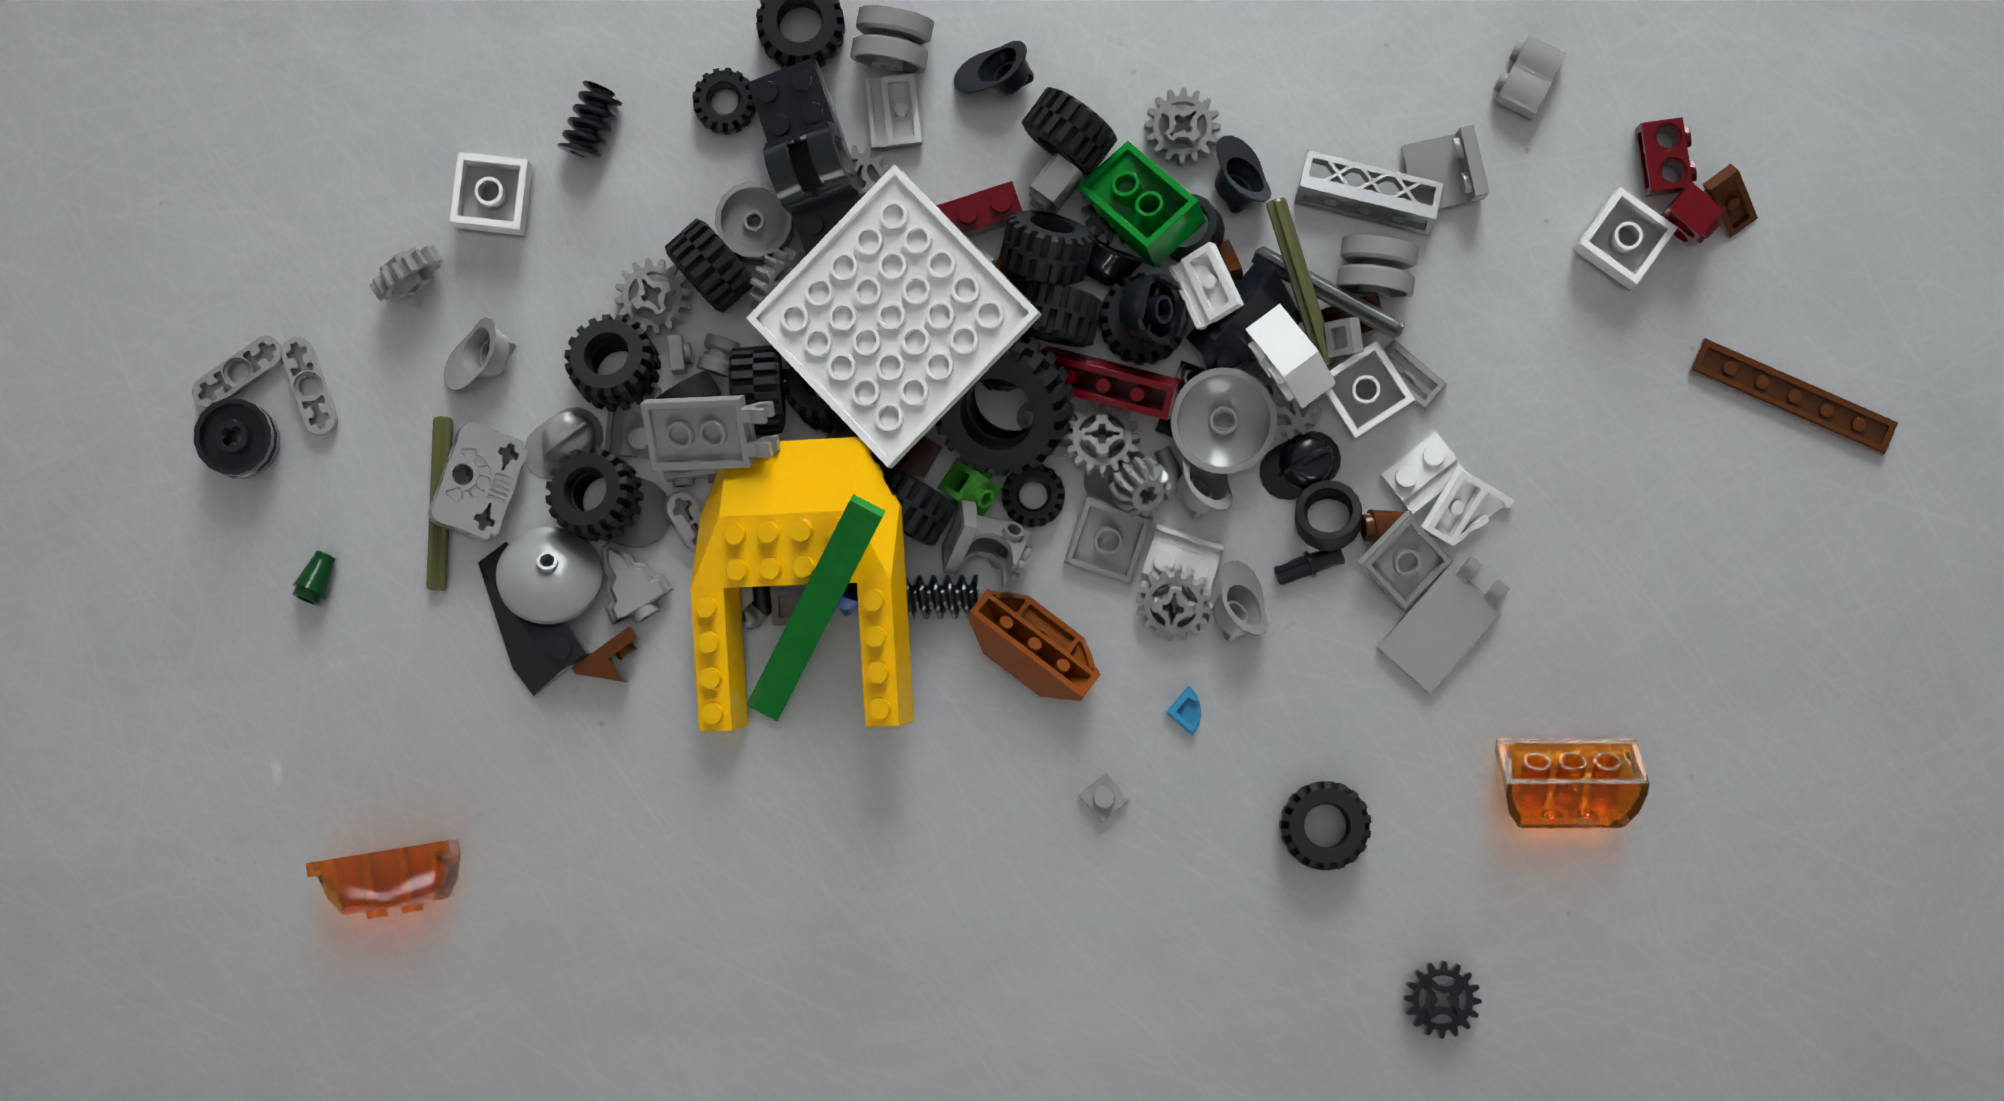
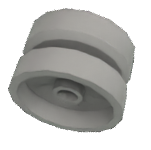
[850,5,934,74]
[715,181,795,265]
[1336,235,1419,298]

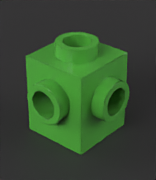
[937,458,1002,516]

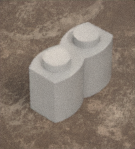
[1493,35,1567,120]
[1029,153,1082,214]

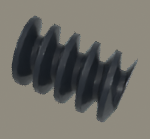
[557,80,623,159]
[907,575,978,620]

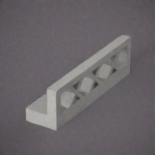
[1294,150,1444,235]

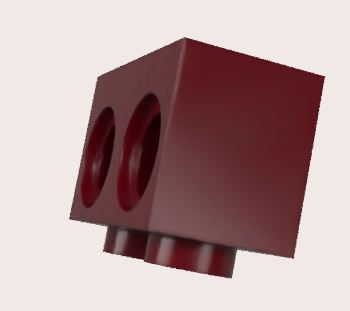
[1635,117,1697,197]
[1660,182,1724,247]

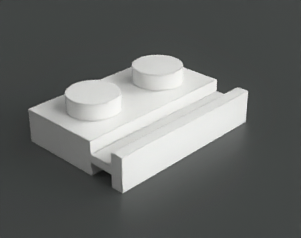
[864,73,922,150]
[1168,242,1244,330]
[1380,431,1467,514]
[1141,524,1224,589]

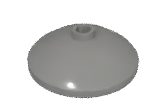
[1171,368,1277,474]
[496,527,603,624]

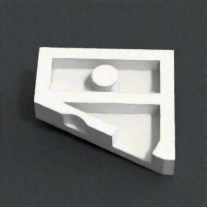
[1422,467,1515,546]

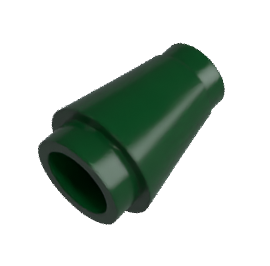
[293,551,336,606]

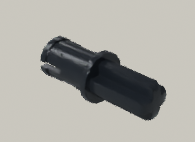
[1274,549,1345,585]

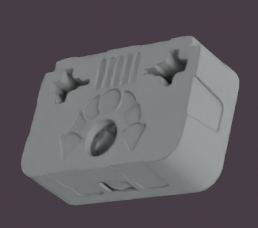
[428,422,528,541]

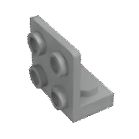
[1401,124,1489,209]

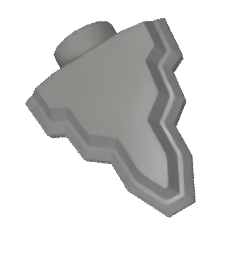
[601,540,674,625]

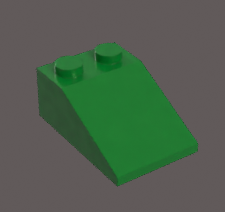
[1077,141,1206,268]

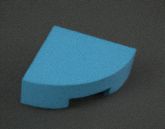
[1166,686,1201,736]

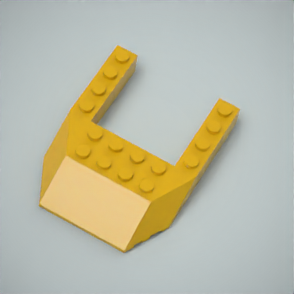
[690,437,914,731]

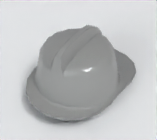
[444,317,516,391]
[524,407,603,479]
[1176,453,1233,518]
[1212,560,1268,641]

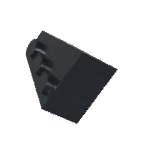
[1186,253,1302,370]

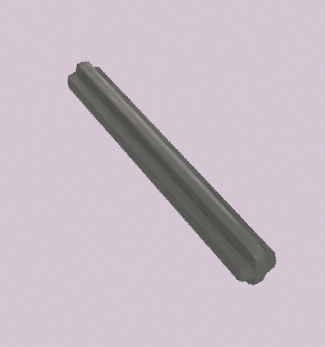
[1252,246,1405,339]

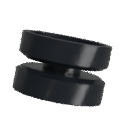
[194,398,280,479]

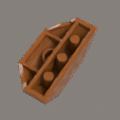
[967,589,1100,701]

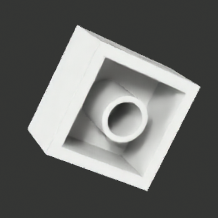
[449,152,533,236]
[1573,187,1678,290]
[1246,304,1336,408]
[1324,340,1415,439]

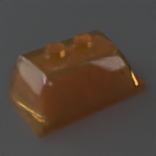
[1495,739,1650,829]
[306,840,461,919]

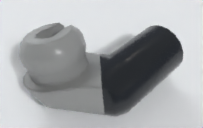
[741,586,772,630]

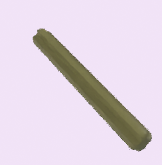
[1266,197,1336,366]
[426,416,453,591]

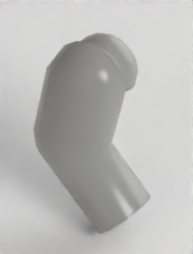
[1154,445,1182,497]

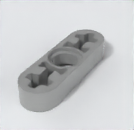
[192,336,283,408]
[281,337,338,436]

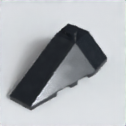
[478,542,591,696]

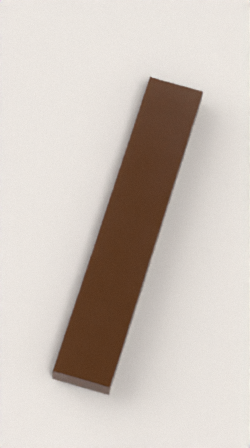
[1689,338,1898,456]

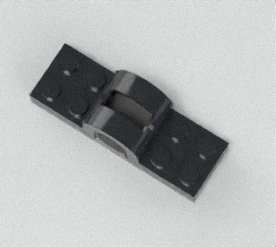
[747,58,864,255]

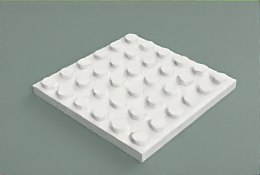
[746,165,1042,469]

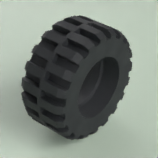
[935,336,1075,476]

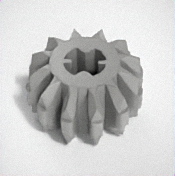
[1109,456,1172,517]

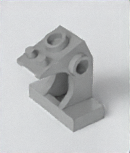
[941,500,1032,588]

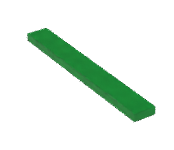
[747,494,886,721]

